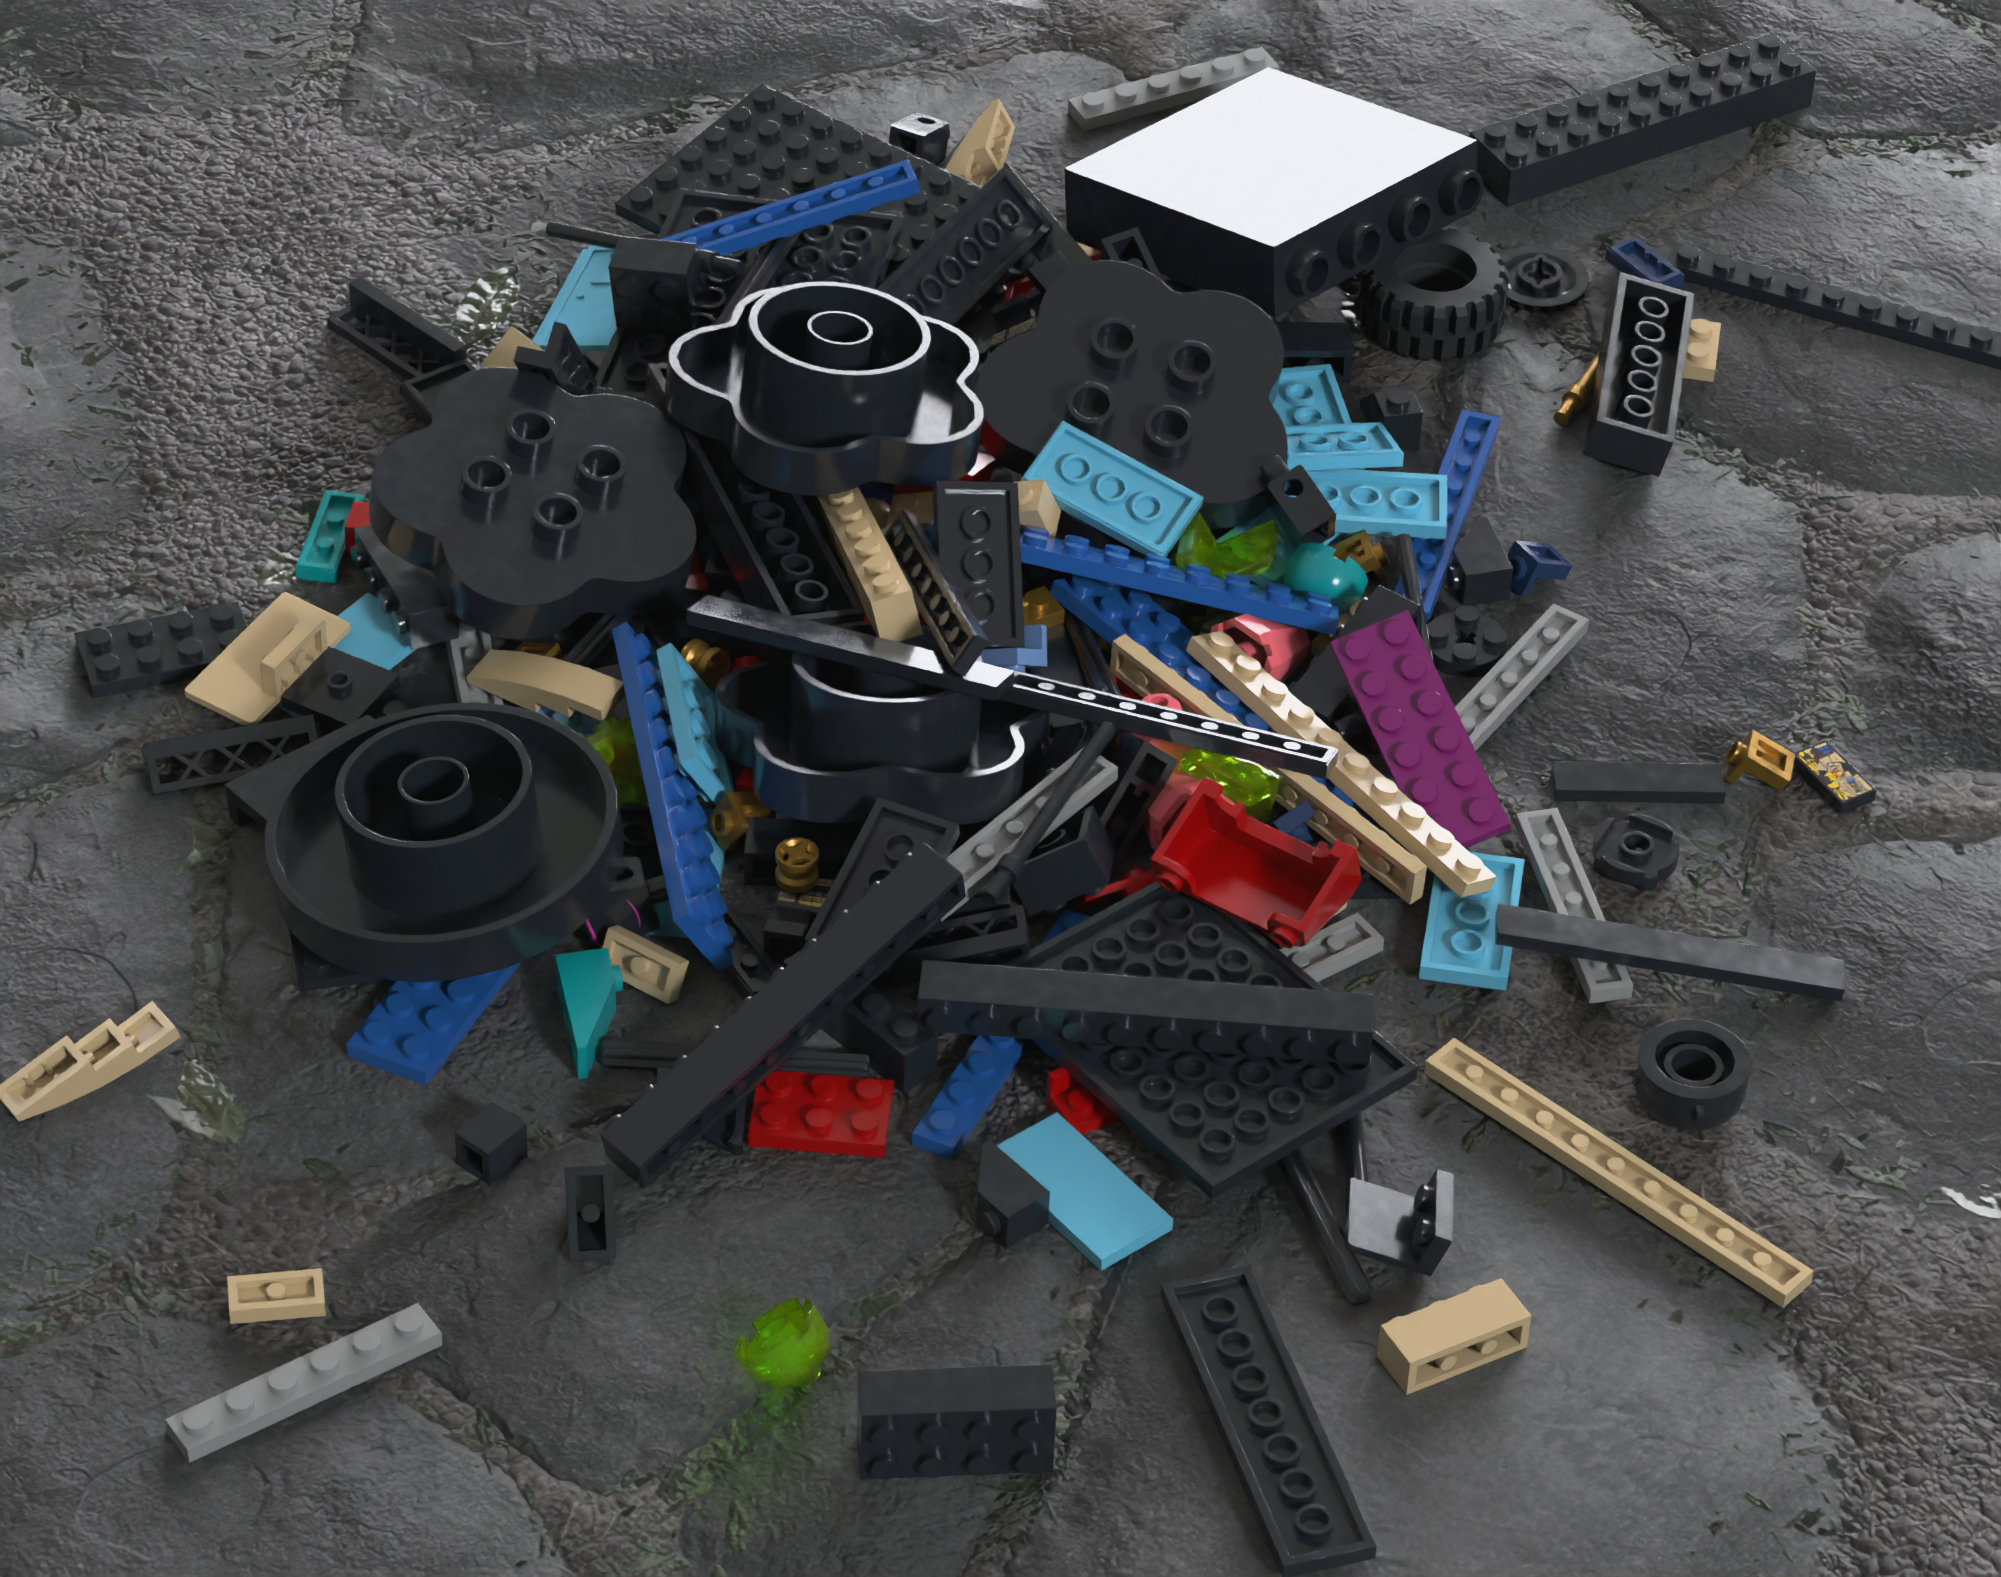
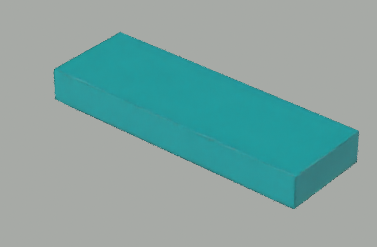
[295,490,365,583]

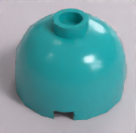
[1284,542,1368,614]

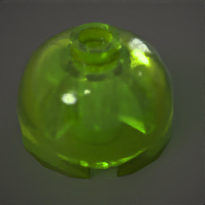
[733,1297,831,1389]

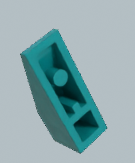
[555,948,623,1080]

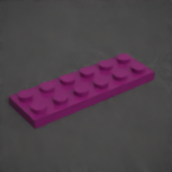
[1330,610,1511,849]

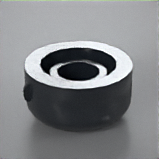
[1632,1019,1751,1130]

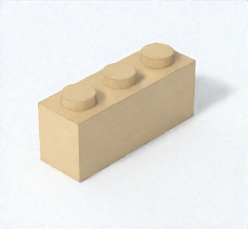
[1377,1278,1531,1395]

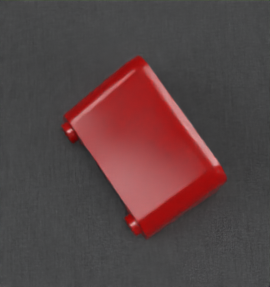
[1151,776,1362,949]

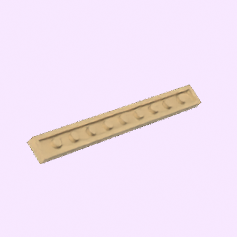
[1186,631,1497,898]
[1110,634,1427,905]
[1424,1038,1814,1308]

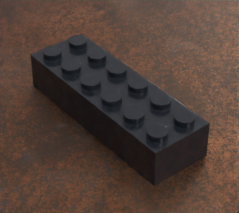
[1583,272,1695,477]

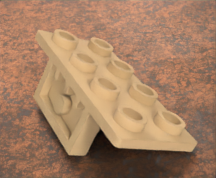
[185,592,351,726]

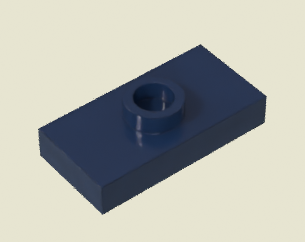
[1605,236,1685,288]

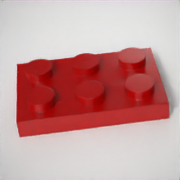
[748,1070,894,1158]

